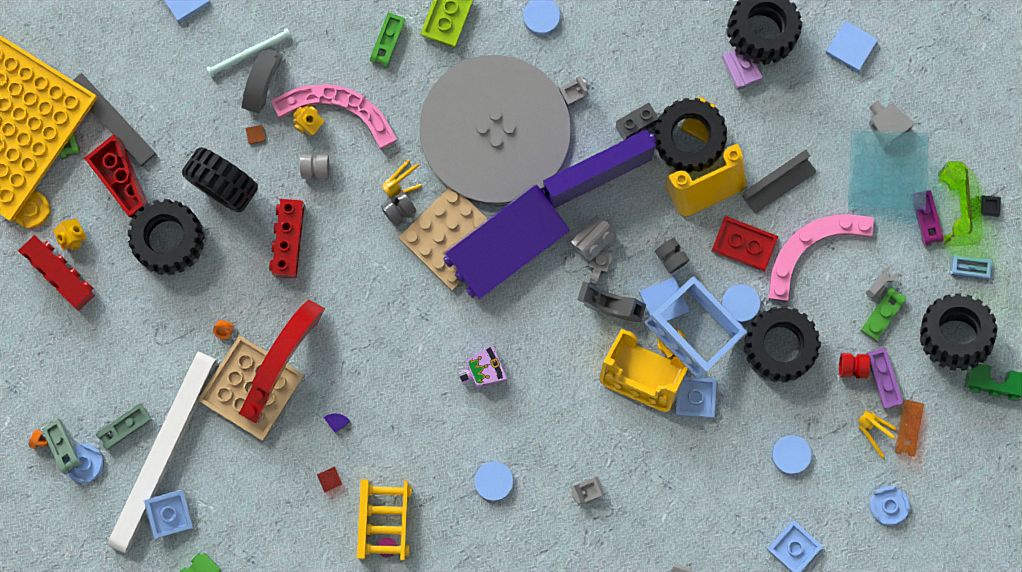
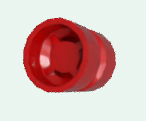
[839,353,870,379]

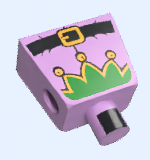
[458,345,507,388]

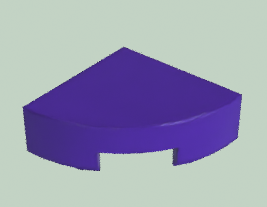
[323,413,351,433]

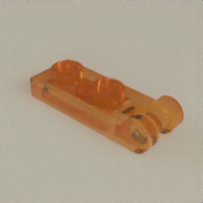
[895,400,924,457]

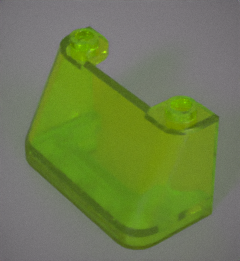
[938,161,983,247]

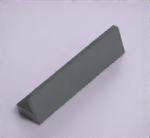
[742,150,816,213]

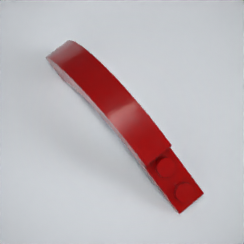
[239,299,325,423]

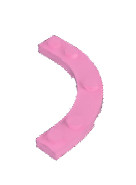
[270,84,397,150]
[768,214,874,302]

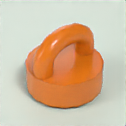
[213,320,234,340]
[28,429,48,450]

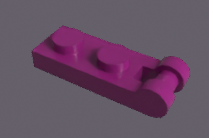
[911,190,944,246]

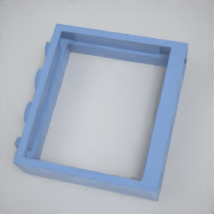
[644,276,747,379]

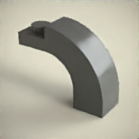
[241,49,283,114]
[577,282,646,322]

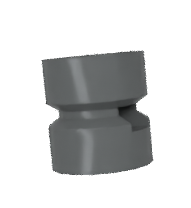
[381,191,417,227]
[654,238,690,274]

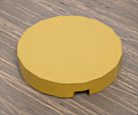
[14,191,50,229]

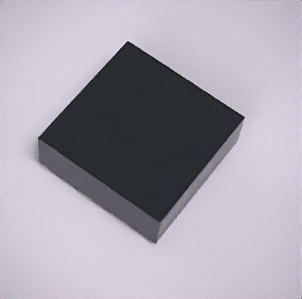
[979,195,1001,217]

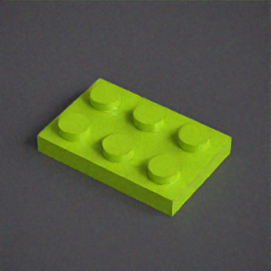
[420,0,474,48]

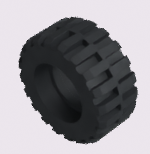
[727,0,802,65]
[654,98,727,173]
[182,147,258,213]
[128,199,205,275]
[920,293,998,371]
[744,306,821,383]

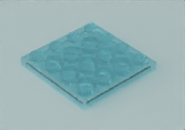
[848,131,929,210]

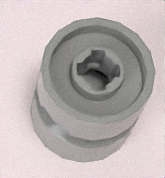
[300,154,329,179]

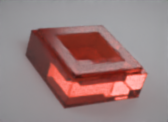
[317,466,343,493]

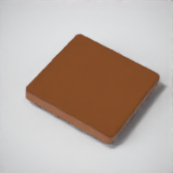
[246,125,265,144]

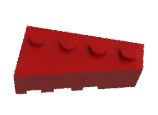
[84,134,148,219]
[18,235,95,311]

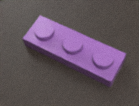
[866,348,903,409]

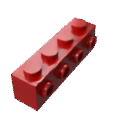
[269,199,305,279]

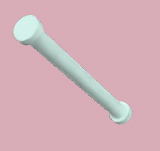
[207,28,292,78]

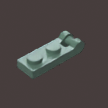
[96,403,152,451]
[42,419,82,475]

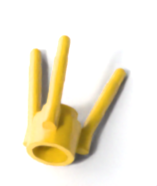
[382,160,422,198]
[857,410,897,458]

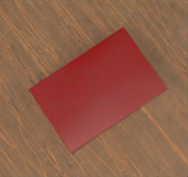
[711,216,778,272]

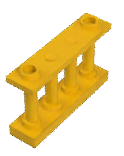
[357,479,412,561]

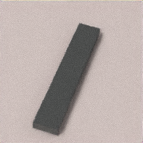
[73,73,156,166]

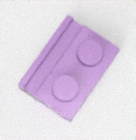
[721,50,763,89]

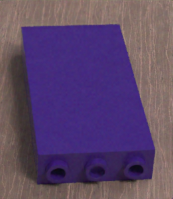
[543,129,657,209]
[443,184,570,299]

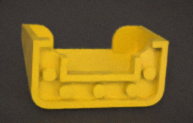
[665,143,747,217]
[599,329,689,412]

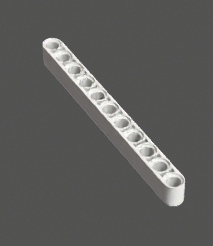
[108,352,217,554]

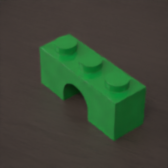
[964,364,1022,401]

